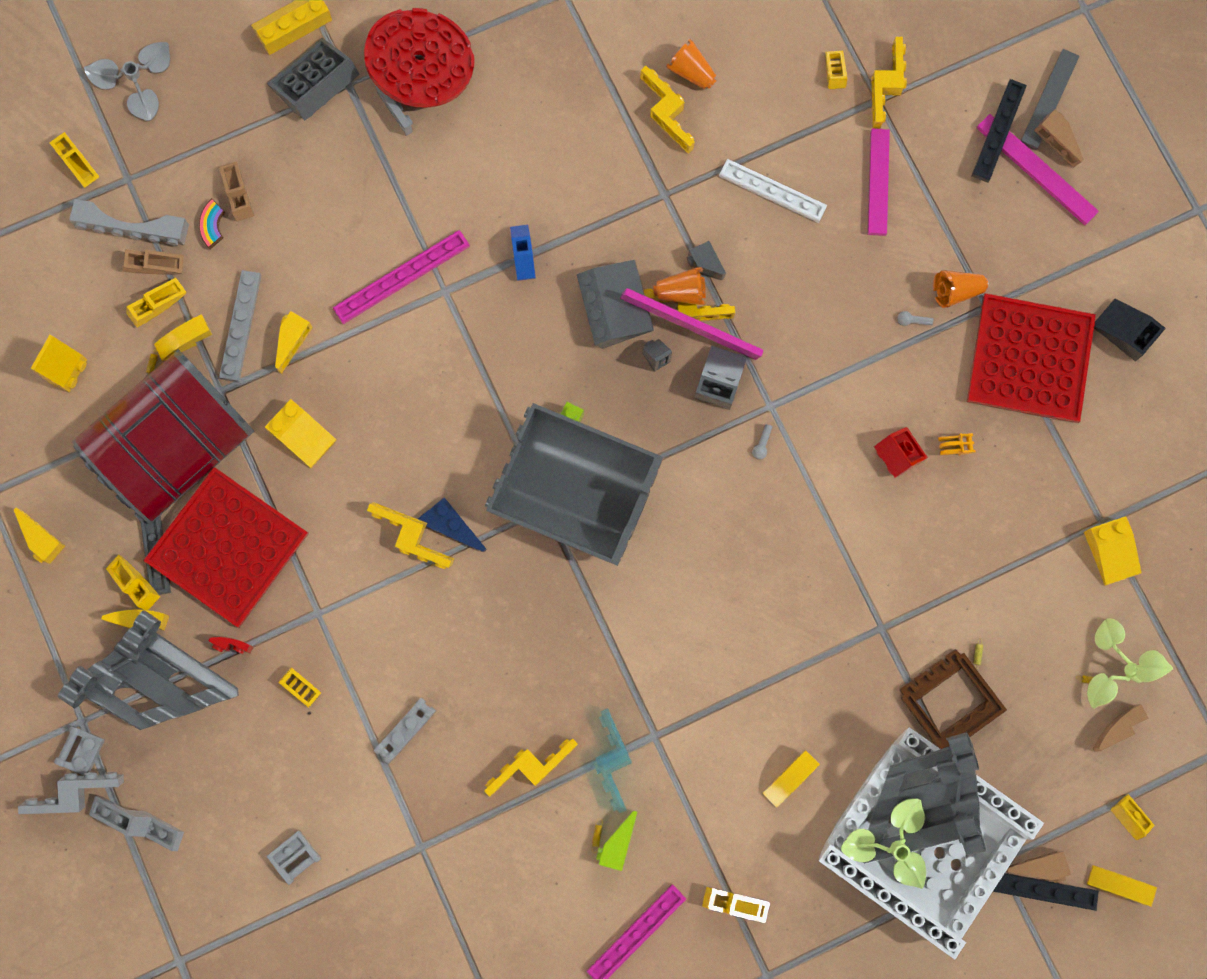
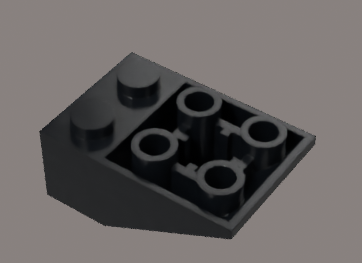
[1094,298,1166,362]

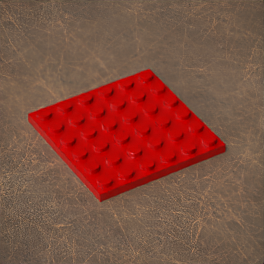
[967,293,1096,423]
[143,467,309,628]

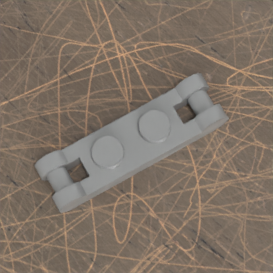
[374,698,436,764]

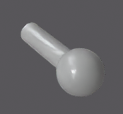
[897,311,934,326]
[752,424,773,459]

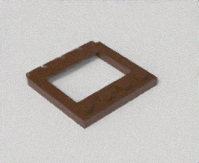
[899,649,1007,749]

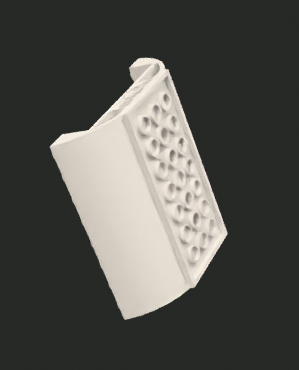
[819,727,1044,960]

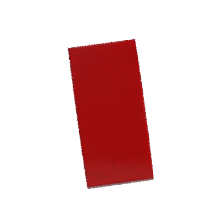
[208,637,254,654]

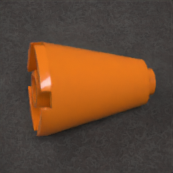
[666,39,717,89]
[653,267,706,305]
[933,270,988,308]

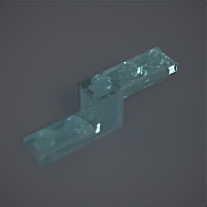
[593,708,632,813]

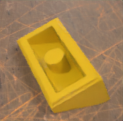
[1111,794,1155,840]

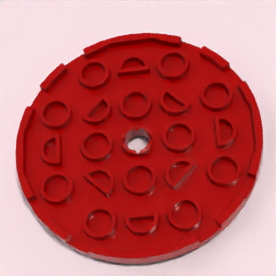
[364,8,475,108]

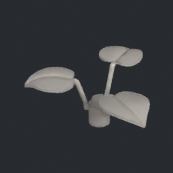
[84,42,170,121]

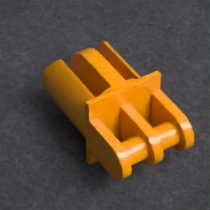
[938,433,976,456]

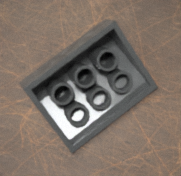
[267,38,360,121]
[576,260,654,349]

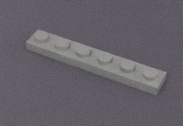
[219,270,262,382]

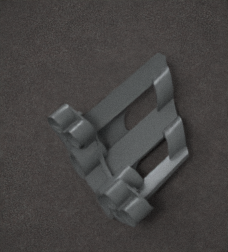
[58,610,239,730]
[863,732,986,864]

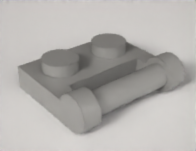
[54,726,105,775]
[267,830,321,885]

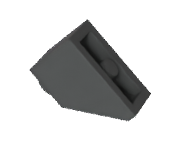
[687,241,726,280]
[642,339,672,372]

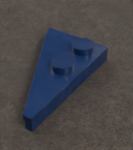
[418,497,487,552]

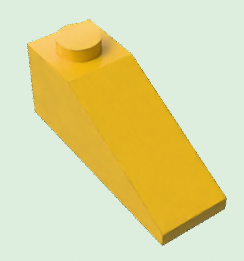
[275,311,313,374]
[14,507,65,564]

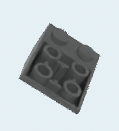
[694,346,747,410]

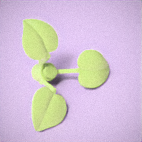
[1087,618,1173,709]
[841,798,926,889]

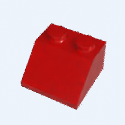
[873,427,928,478]

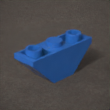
[510,225,536,281]

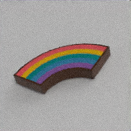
[199,198,225,250]

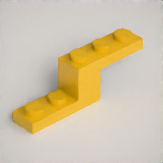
[871,37,907,129]
[640,66,695,154]
[643,289,735,321]
[367,502,455,569]
[484,738,578,797]

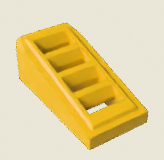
[825,50,847,89]
[278,667,321,708]

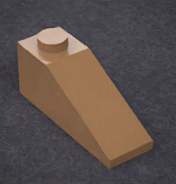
[1034,109,1084,168]
[1006,851,1071,883]

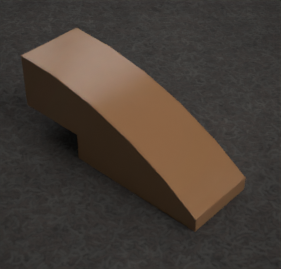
[219,161,254,221]
[123,249,184,275]
[1093,704,1149,752]

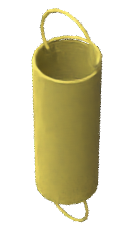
[973,638,984,669]

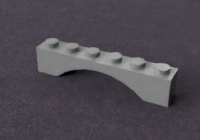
[69,199,189,246]

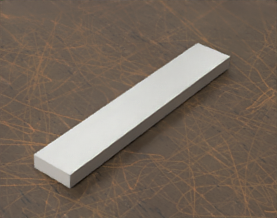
[719,159,827,223]

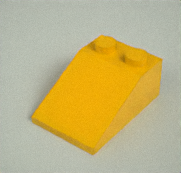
[31,334,87,392]
[265,399,337,468]
[1084,516,1142,586]

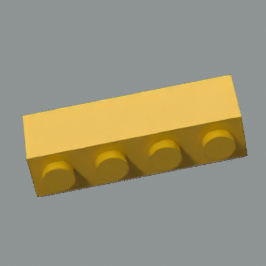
[251,0,332,55]

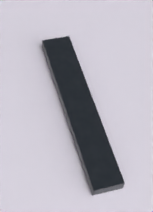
[971,79,1027,183]
[993,873,1099,911]

